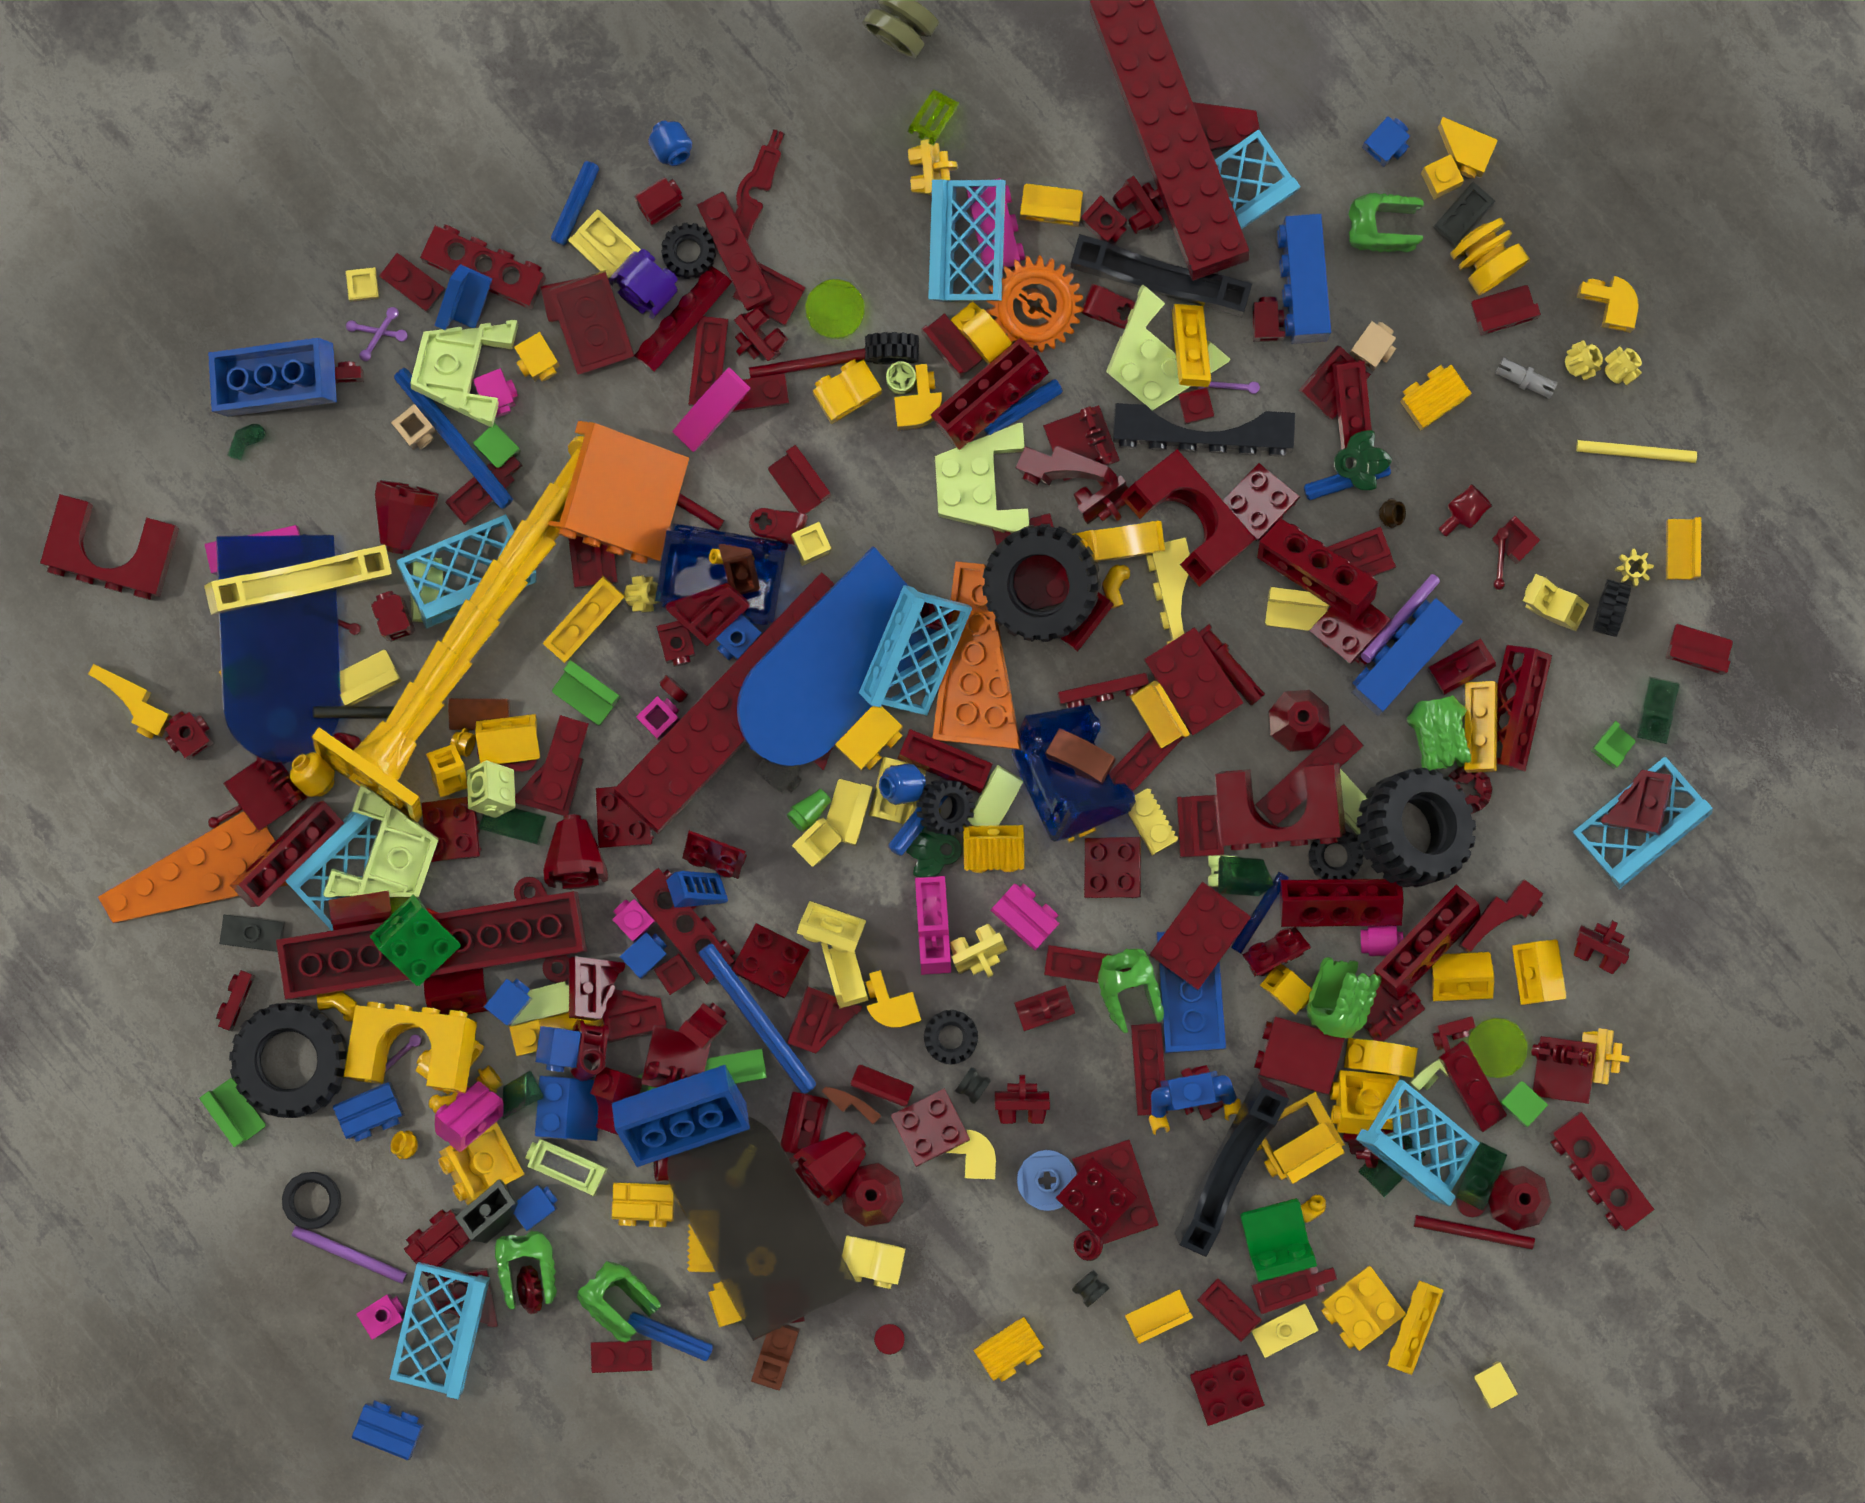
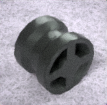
[955,1067,992,1105]
[1072,1270,1109,1308]

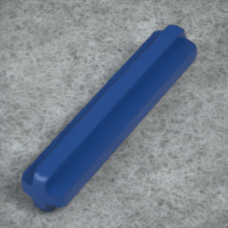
[551,161,599,246]
[984,379,1063,435]
[1304,466,1391,500]
[888,796,948,856]
[627,1312,713,1361]

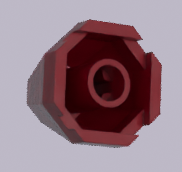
[375,480,439,554]
[1268,690,1331,752]
[543,814,608,890]
[789,1131,866,1206]
[841,1163,904,1227]
[1485,1166,1551,1231]

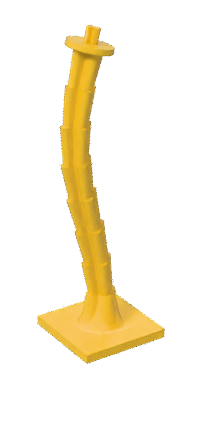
[312,436,584,823]

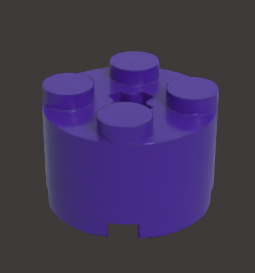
[609,248,678,319]

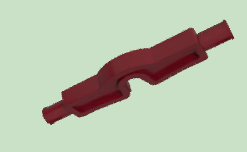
[735,129,785,240]

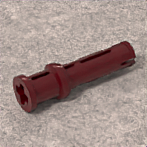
[1198,623,1265,706]

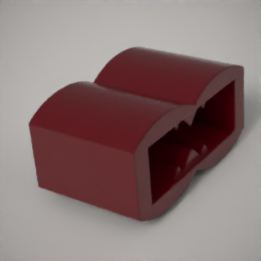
[634,177,684,227]

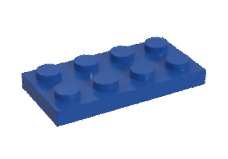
[1157,932,1226,1053]

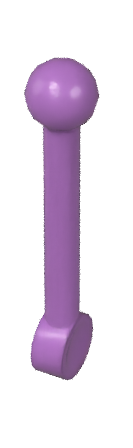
[359,307,399,361]
[346,320,408,342]
[1198,382,1260,394]
[385,1035,421,1072]

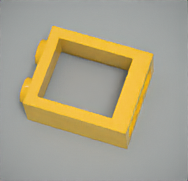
[1257,1092,1345,1180]

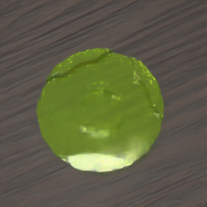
[805,279,865,339]
[1467,1018,1527,1078]

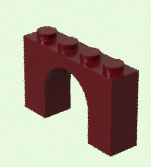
[1120,449,1256,587]
[40,494,179,600]
[1215,762,1346,850]

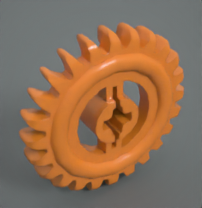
[986,255,1083,353]

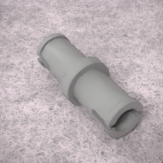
[1495,357,1558,399]

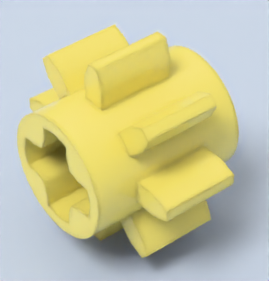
[1565,340,1603,380]
[1605,346,1642,385]
[1615,549,1654,587]
[624,575,662,612]

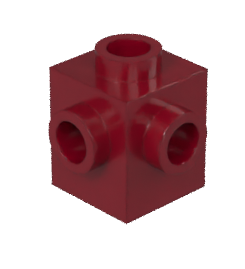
[165,711,214,760]

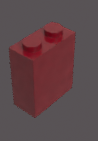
[1254,1016,1345,1095]

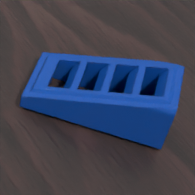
[666,871,728,908]

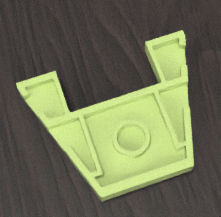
[1106,285,1231,411]
[410,320,518,427]
[935,423,1030,533]
[323,784,438,897]

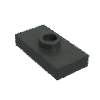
[1433,182,1495,247]
[219,914,284,952]

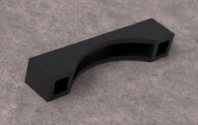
[1070,234,1252,318]
[1113,403,1295,457]
[1175,1076,1289,1257]

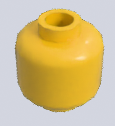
[290,752,335,797]

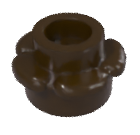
[1379,498,1406,528]

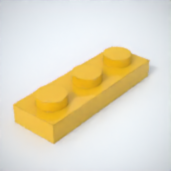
[1171,304,1211,387]
[542,576,625,663]
[1464,681,1497,773]
[1387,1280,1444,1375]

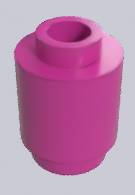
[1360,926,1403,956]

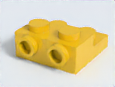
[1330,1070,1402,1134]
[438,1122,525,1205]
[1321,1265,1406,1351]

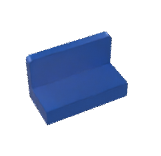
[434,264,492,330]

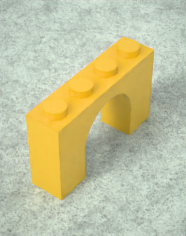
[343,1002,477,1094]

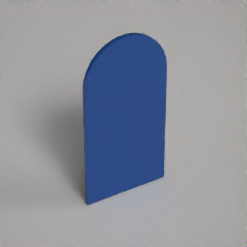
[737,546,938,766]

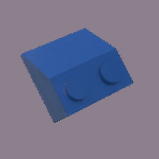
[535,1076,598,1141]

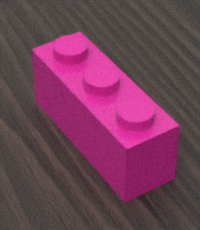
[966,178,1025,277]

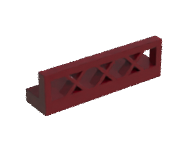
[1497,645,1552,772]

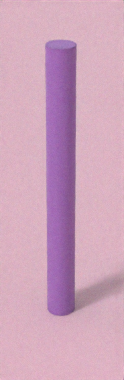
[1361,574,1440,663]
[292,1226,407,1284]

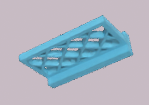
[1215,130,1301,230]
[928,179,1006,302]
[396,514,536,629]
[859,585,972,715]
[1573,756,1713,890]
[286,812,377,931]
[1356,1080,1480,1206]
[390,1262,490,1400]

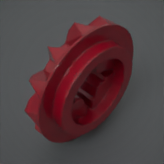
[1448,766,1493,813]
[517,1265,543,1314]

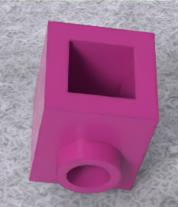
[473,368,518,418]
[636,696,680,741]
[612,899,656,943]
[356,1294,406,1340]

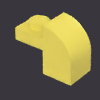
[1523,574,1589,631]
[946,1130,996,1179]

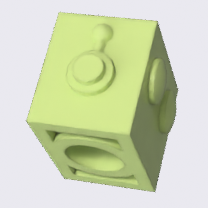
[467,760,516,818]

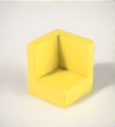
[791,522,832,566]
[792,817,843,867]
[1474,1361,1518,1409]

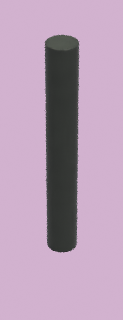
[313,706,395,718]

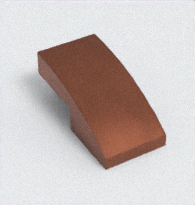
[1045,728,1116,785]
[822,1087,881,1125]
[751,1324,800,1391]

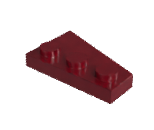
[1193,102,1260,151]

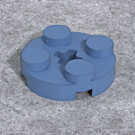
[1017,1150,1077,1211]

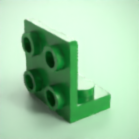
[370,894,461,986]
[1240,1198,1317,1282]

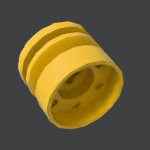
[1450,218,1530,296]

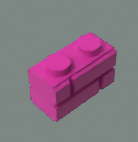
[990,883,1060,951]
[435,1081,503,1152]

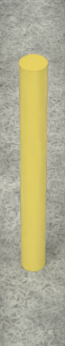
[1576,440,1697,463]

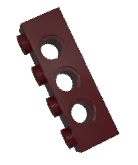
[420,224,546,310]
[1257,518,1378,621]
[230,801,344,907]
[630,868,736,985]
[1279,879,1404,927]
[1374,884,1481,1000]
[1549,1112,1655,1231]

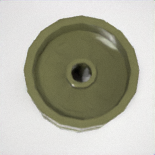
[862,0,940,59]

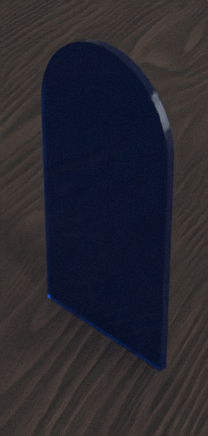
[216,534,341,764]

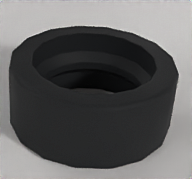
[282,1172,341,1229]

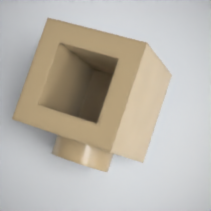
[1349,321,1397,371]
[391,404,436,450]

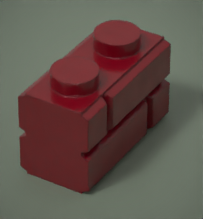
[371,591,415,642]
[404,1209,471,1277]

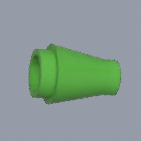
[787,789,832,832]

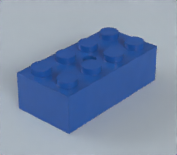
[1277,214,1331,344]
[208,338,337,417]
[1351,598,1463,716]
[612,1065,750,1167]

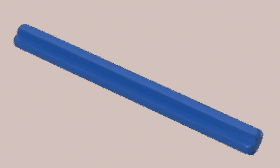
[394,368,513,509]
[699,943,816,1094]

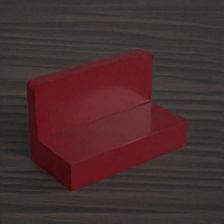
[1471,285,1541,336]
[921,313,982,379]
[768,444,831,514]
[1665,624,1733,675]
[329,890,392,930]
[424,969,489,1015]

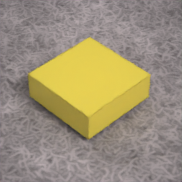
[346,267,379,302]

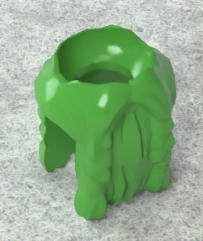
[1348,193,1424,252]
[1406,695,1471,771]
[1098,948,1164,1033]
[1307,957,1381,1039]
[495,1231,557,1309]
[577,1261,661,1343]

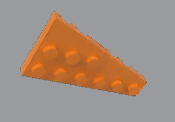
[932,561,1022,750]
[98,811,288,923]

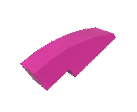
[672,367,751,452]

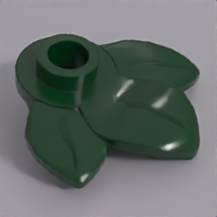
[1333,430,1392,490]
[906,826,962,878]

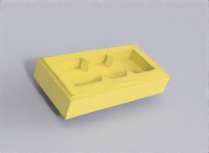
[1252,1303,1319,1358]

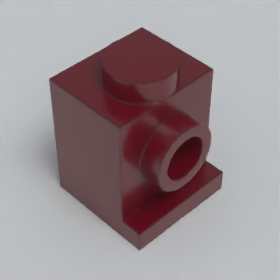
[1080,195,1127,243]
[1252,297,1285,342]
[656,621,696,667]

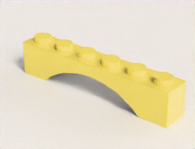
[1146,537,1190,644]
[204,545,392,615]

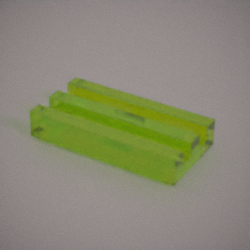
[907,89,959,146]

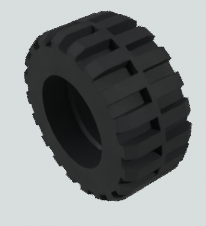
[982,524,1101,642]
[1357,768,1476,888]
[229,1002,348,1118]

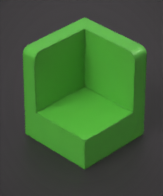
[473,422,521,468]
[1590,721,1635,769]
[1499,1081,1548,1127]

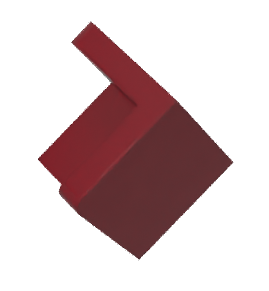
[1492,515,1540,565]

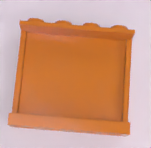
[548,421,689,564]

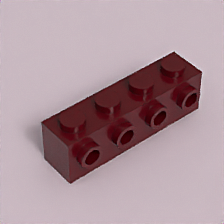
[930,337,1050,450]

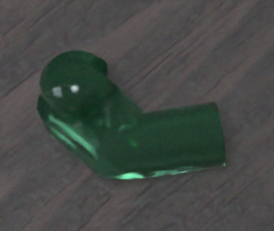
[227,424,266,461]

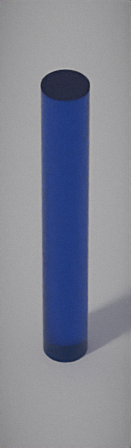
[1231,872,1289,954]

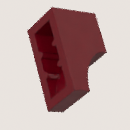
[590,1067,642,1135]

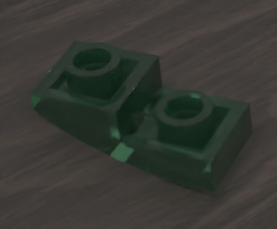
[1637,676,1680,744]
[1456,1142,1507,1211]

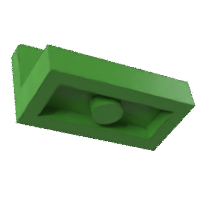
[552,660,621,726]
[705,1049,767,1084]
[199,1078,266,1147]

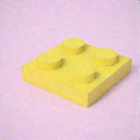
[797,901,866,953]

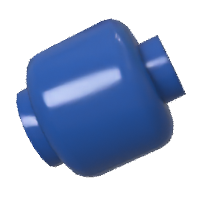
[648,121,692,166]
[879,763,926,805]

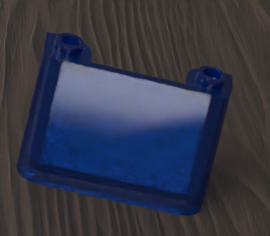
[655,524,789,625]
[1012,705,1136,842]

